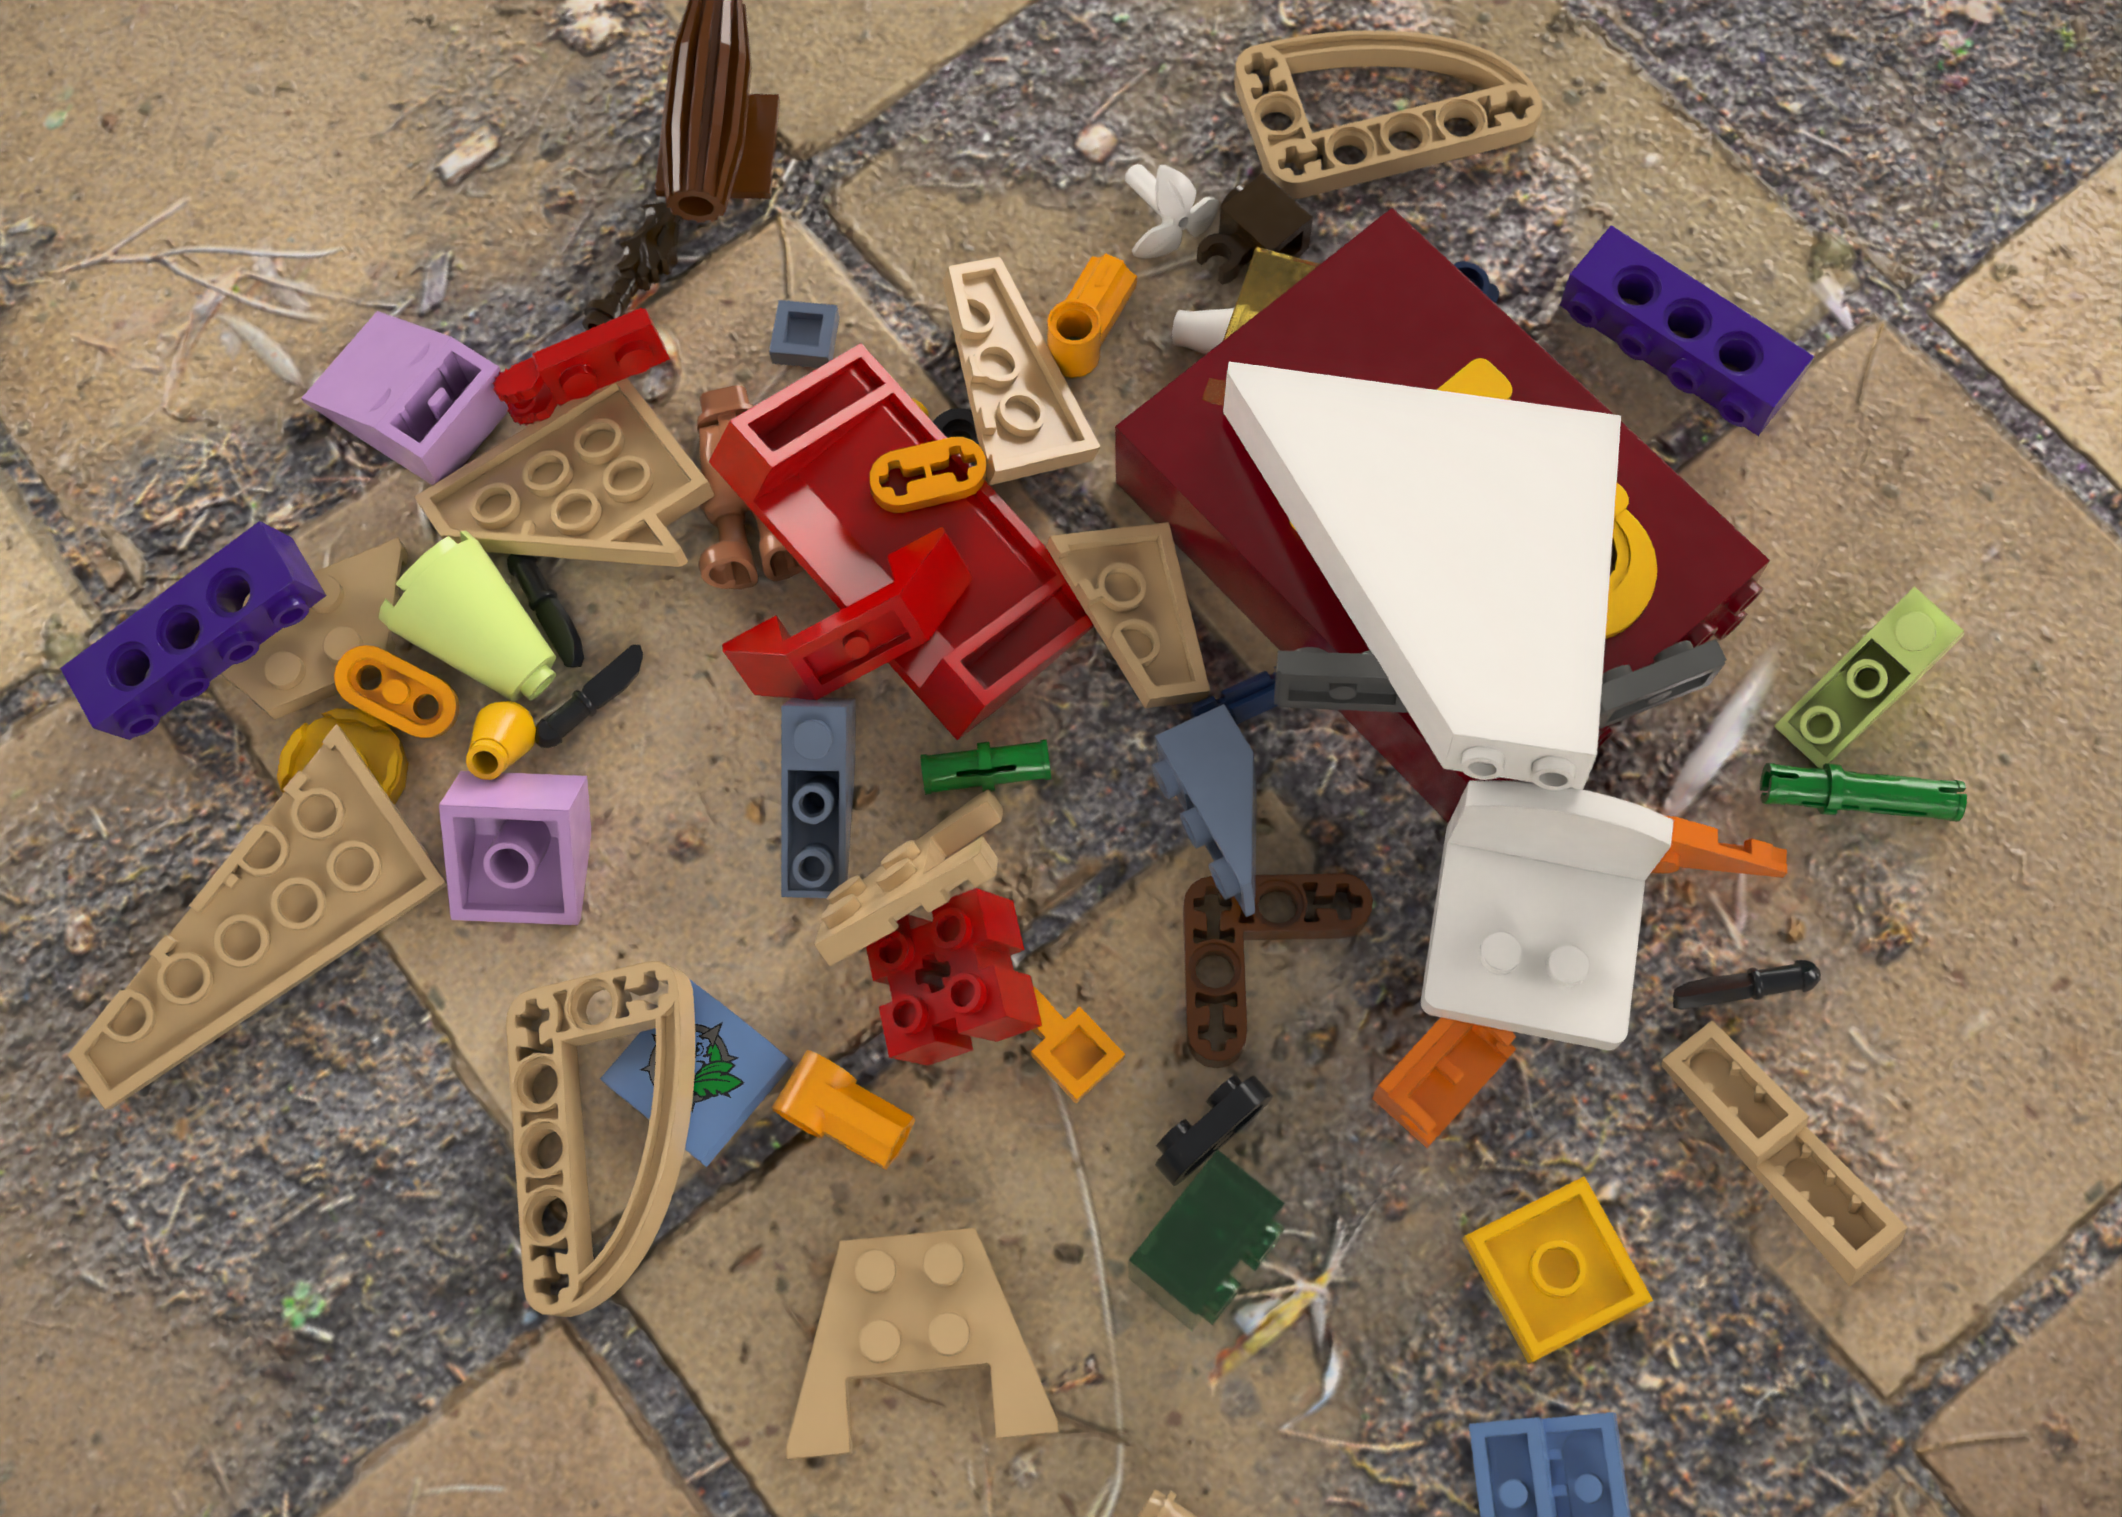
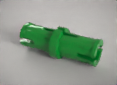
[920,739,1052,795]

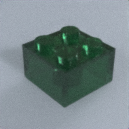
[1128,1149,1285,1331]

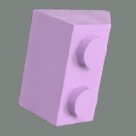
[439,771,592,925]

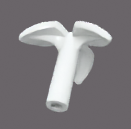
[1125,164,1219,259]

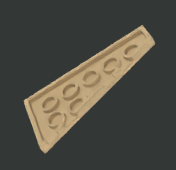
[68,724,447,1110]

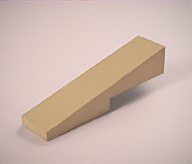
[1661,1020,1908,1287]

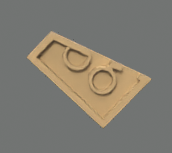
[1046,522,1210,708]

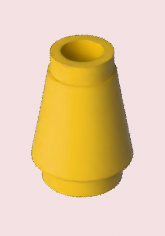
[466,701,536,780]

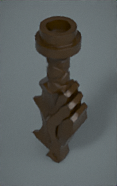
[582,202,682,331]

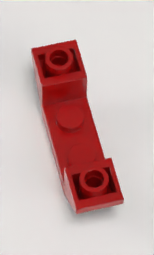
[722,526,973,700]

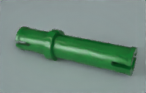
[1760,763,1967,822]

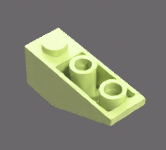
[1774,586,1964,769]

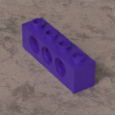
[1559,225,1815,436]
[60,521,327,740]

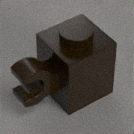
[1197,172,1313,285]

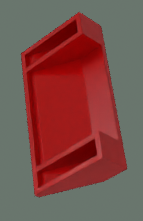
[709,343,1094,740]

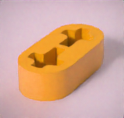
[870,437,986,513]

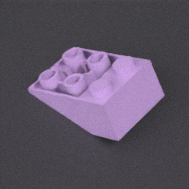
[301,311,509,485]

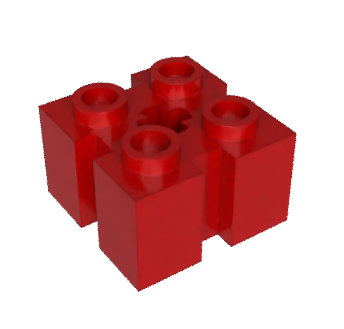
[866,888,1042,1066]

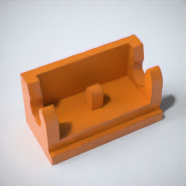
[1372,1017,1516,1148]

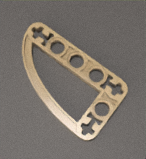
[1234,30,1543,199]
[506,961,695,1317]

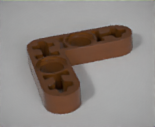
[1183,873,1373,1069]

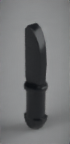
[507,554,584,668]
[535,645,643,748]
[1673,960,1821,1010]

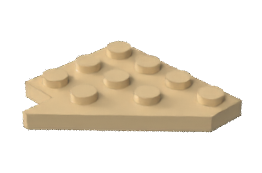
[414,378,715,567]

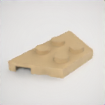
[194,537,408,720]

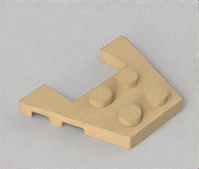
[814,789,1003,966]
[786,1228,1059,1460]

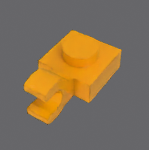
[1031,986,1125,1104]

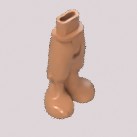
[697,385,804,589]

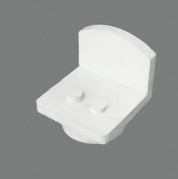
[1421,780,1674,1050]

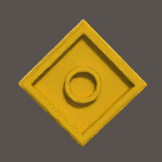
[1462,1176,1654,1364]

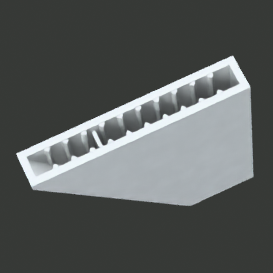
[1223,362,1621,790]

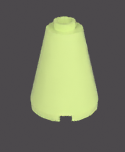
[378,531,556,701]

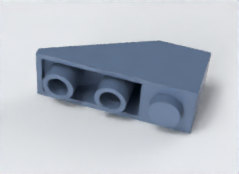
[781,697,856,898]
[1152,704,1257,917]

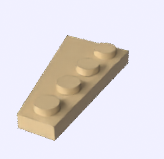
[942,257,1101,485]

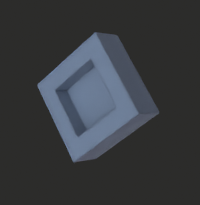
[769,300,840,368]

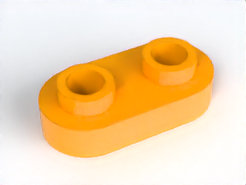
[334,645,460,738]

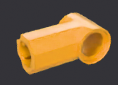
[1047,253,1137,378]
[771,1050,915,1170]

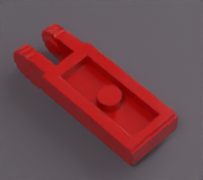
[493,307,670,426]

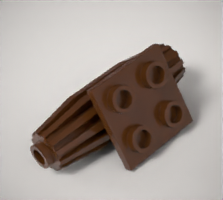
[654,0,780,223]

